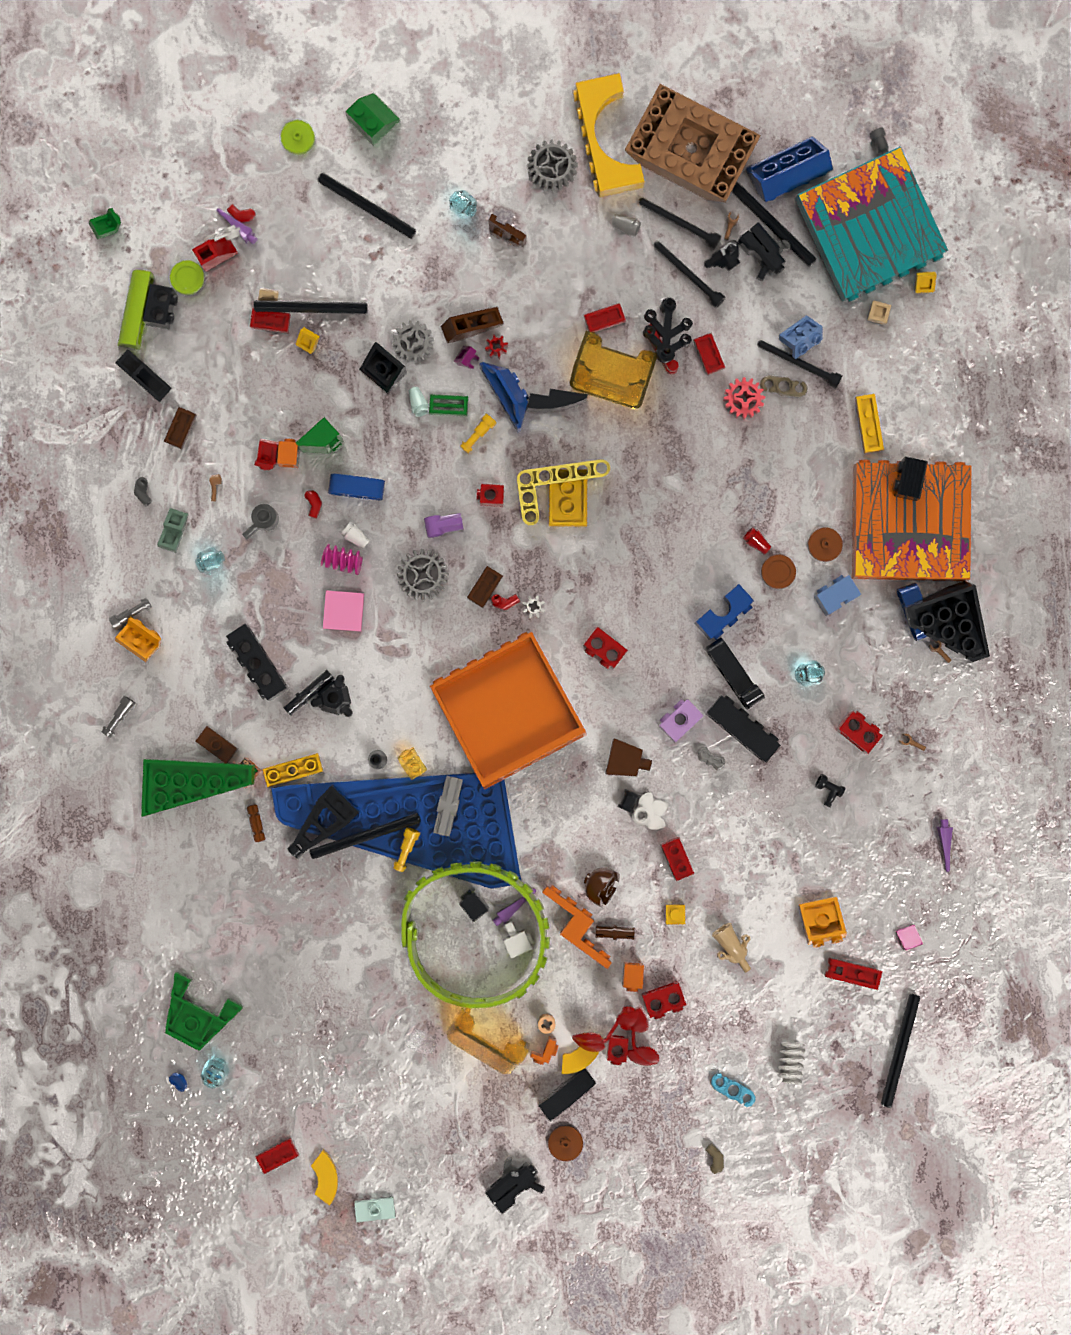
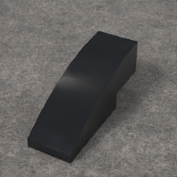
[115,349,172,402]
[528,389,588,413]
[538,1068,597,1122]

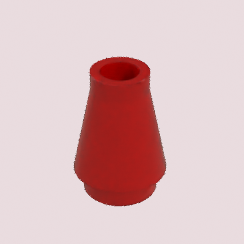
[743,527,772,555]

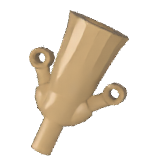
[712,923,751,973]

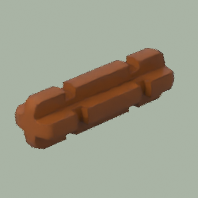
[247,804,265,842]

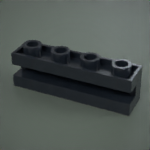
[705,695,781,763]

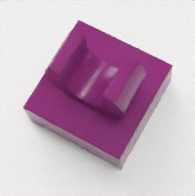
[454,345,480,369]

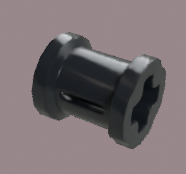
[617,789,640,813]

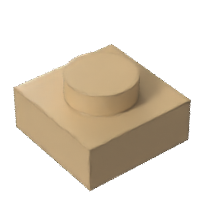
[258,288,279,301]
[867,300,891,325]

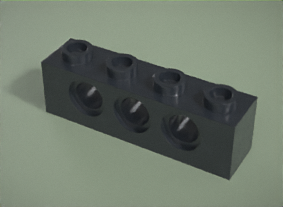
[226,623,289,701]

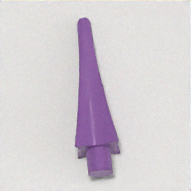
[217,208,257,244]
[937,819,953,872]
[492,889,536,926]

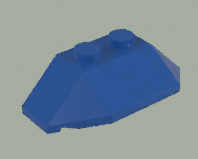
[479,362,529,432]

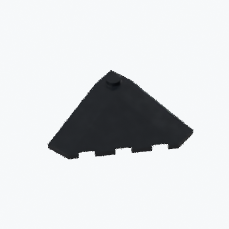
[905,581,990,662]

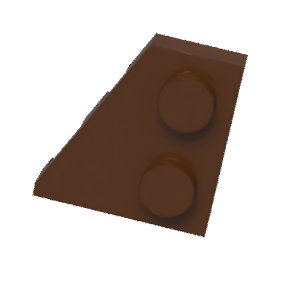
[489,214,527,247]

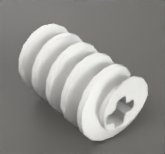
[778,1041,806,1084]

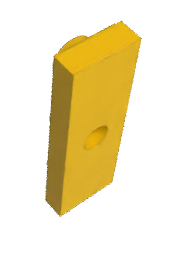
[262,753,324,787]

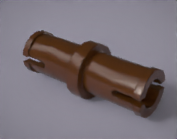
[596,925,635,940]

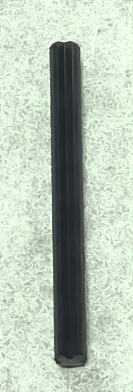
[318,173,416,239]
[731,182,816,267]
[254,300,368,314]
[309,813,421,859]
[881,994,920,1108]

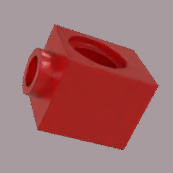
[477,484,504,507]
[606,1035,629,1065]

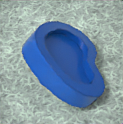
[169,1073,187,1092]

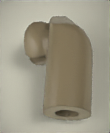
[705,1143,724,1174]

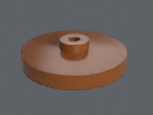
[808,527,843,562]
[761,555,796,589]
[548,1125,583,1162]

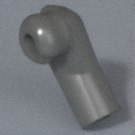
[134,477,152,507]

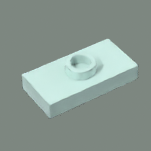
[354,1197,396,1222]

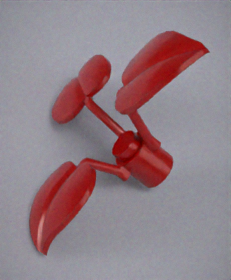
[572,1006,660,1066]

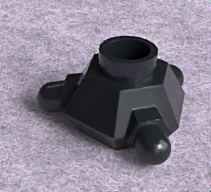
[704,240,740,271]
[311,675,353,717]

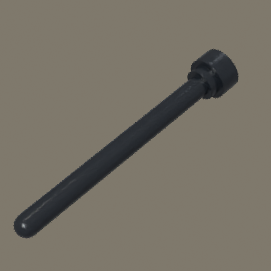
[638,198,722,249]
[654,241,726,308]
[757,340,843,389]

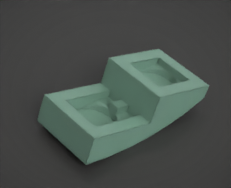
[157,508,188,553]

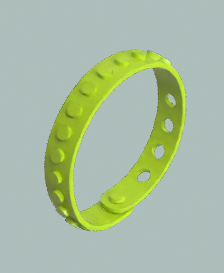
[402,861,550,1008]

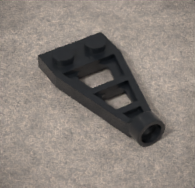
[287,785,360,859]

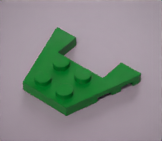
[165,972,244,1051]

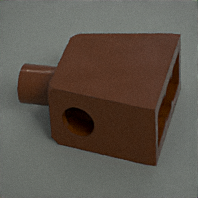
[605,739,652,776]

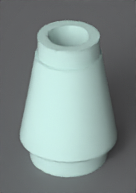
[408,387,430,417]

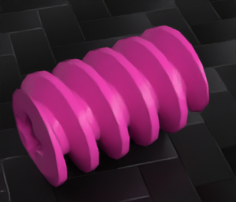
[321,544,363,575]

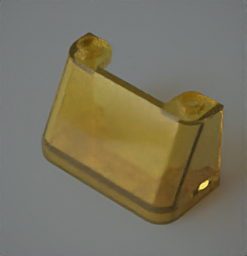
[569,331,657,409]
[447,1007,529,1075]

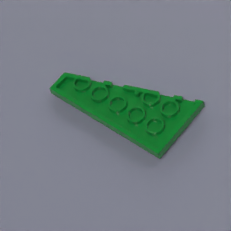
[141,759,255,817]

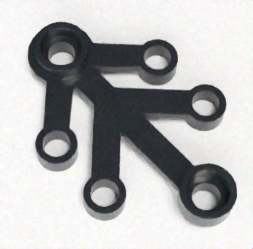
[643,297,693,363]

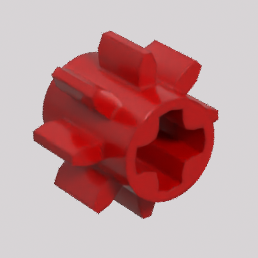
[485,334,508,359]

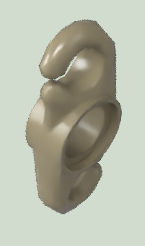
[760,375,808,397]

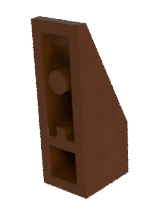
[441,307,504,344]

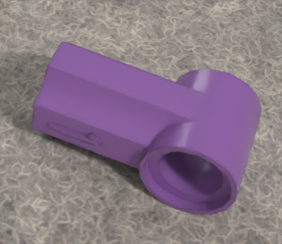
[424,513,464,538]

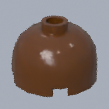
[584,867,620,908]

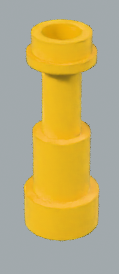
[460,413,497,453]
[393,827,420,872]

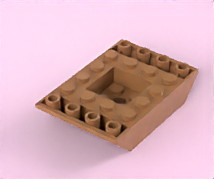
[625,84,761,202]

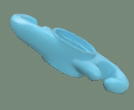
[711,1073,756,1107]

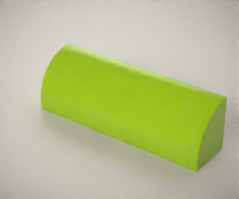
[117,270,155,350]

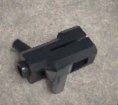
[738,222,791,282]
[485,1157,545,1214]

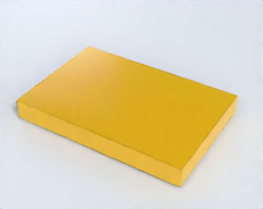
[549,469,587,527]

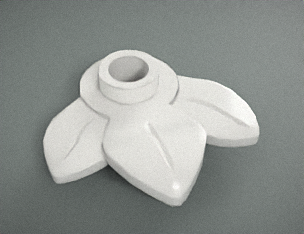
[204,225,240,242]
[632,792,668,830]

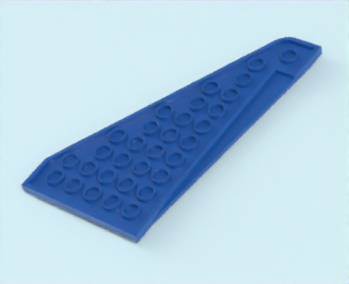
[271,773,521,889]

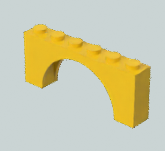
[572,73,645,198]

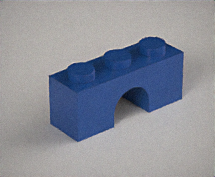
[694,584,754,640]

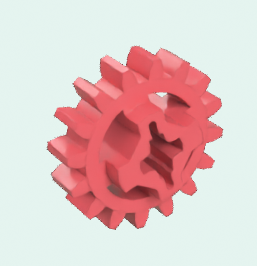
[723,377,765,420]

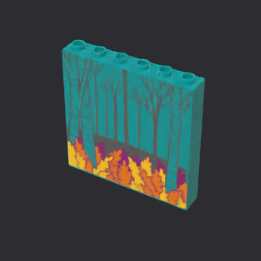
[795,146,948,302]

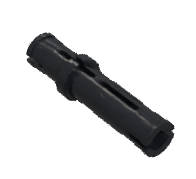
[283,669,335,716]

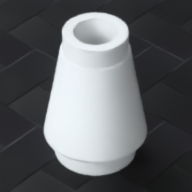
[341,522,370,549]

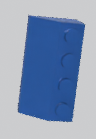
[746,136,833,202]

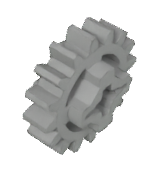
[392,320,434,363]

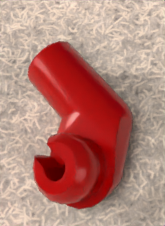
[227,204,256,223]
[304,490,322,519]
[491,594,520,610]

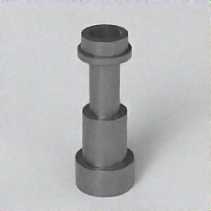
[869,127,889,155]
[108,598,152,631]
[101,696,137,738]

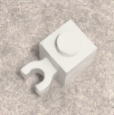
[503,920,534,959]

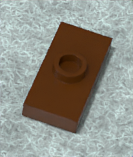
[164,407,197,450]
[467,566,503,608]
[195,726,238,763]

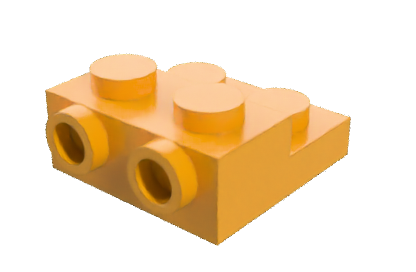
[799,897,847,948]

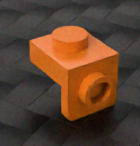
[530,1036,559,1065]

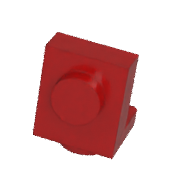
[254,439,279,470]

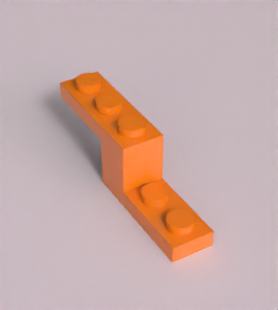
[542,885,612,969]

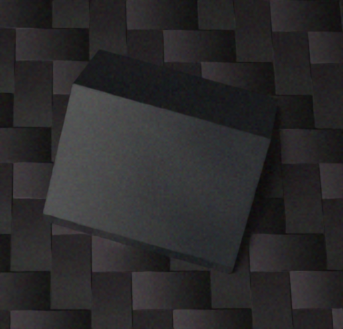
[359,342,407,394]

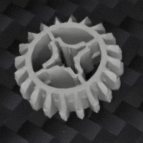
[527,139,578,192]
[397,549,449,601]

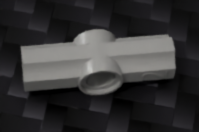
[433,776,463,836]

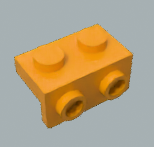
[115,617,161,662]

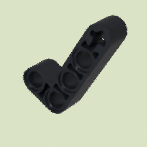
[705,637,765,710]

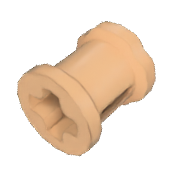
[538,1014,555,1034]

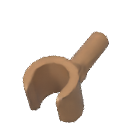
[724,212,739,240]
[209,474,222,501]
[929,641,951,663]
[899,734,926,751]

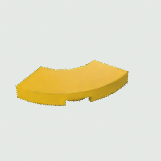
[561,1037,603,1074]
[311,1150,338,1206]

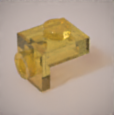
[397,747,427,780]

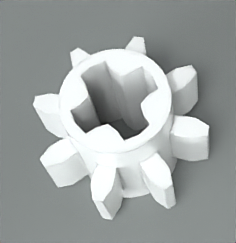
[523,595,545,619]

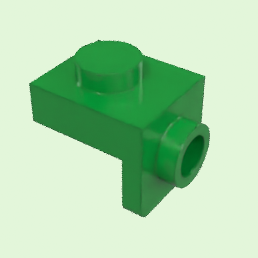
[88,208,121,239]

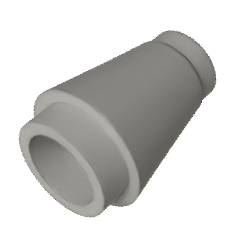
[611,214,641,236]

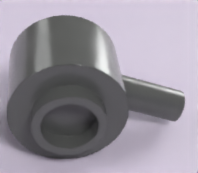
[242,504,279,540]

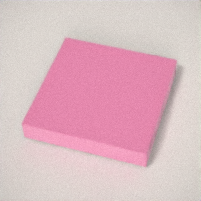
[323,591,365,632]

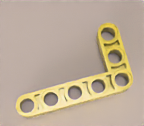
[517,459,610,525]

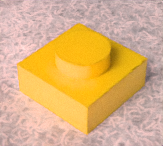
[914,272,937,293]
[295,327,320,354]
[665,904,685,925]

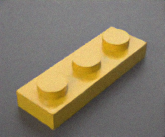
[855,394,884,454]

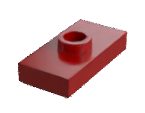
[584,303,626,334]
[250,308,291,333]
[693,333,725,376]
[255,1138,300,1174]

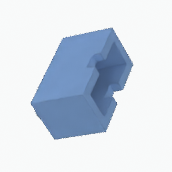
[814,575,862,616]

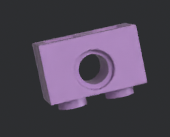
[659,699,703,743]

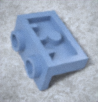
[779,315,823,359]

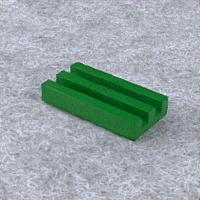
[429,394,468,416]

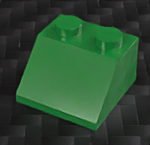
[345,93,400,146]
[296,417,343,454]

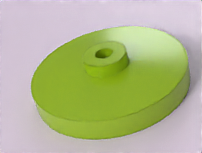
[281,120,315,155]
[170,260,205,295]

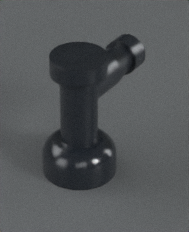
[815,774,845,808]

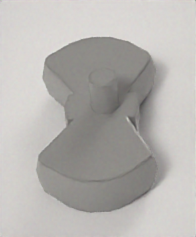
[698,747,725,770]

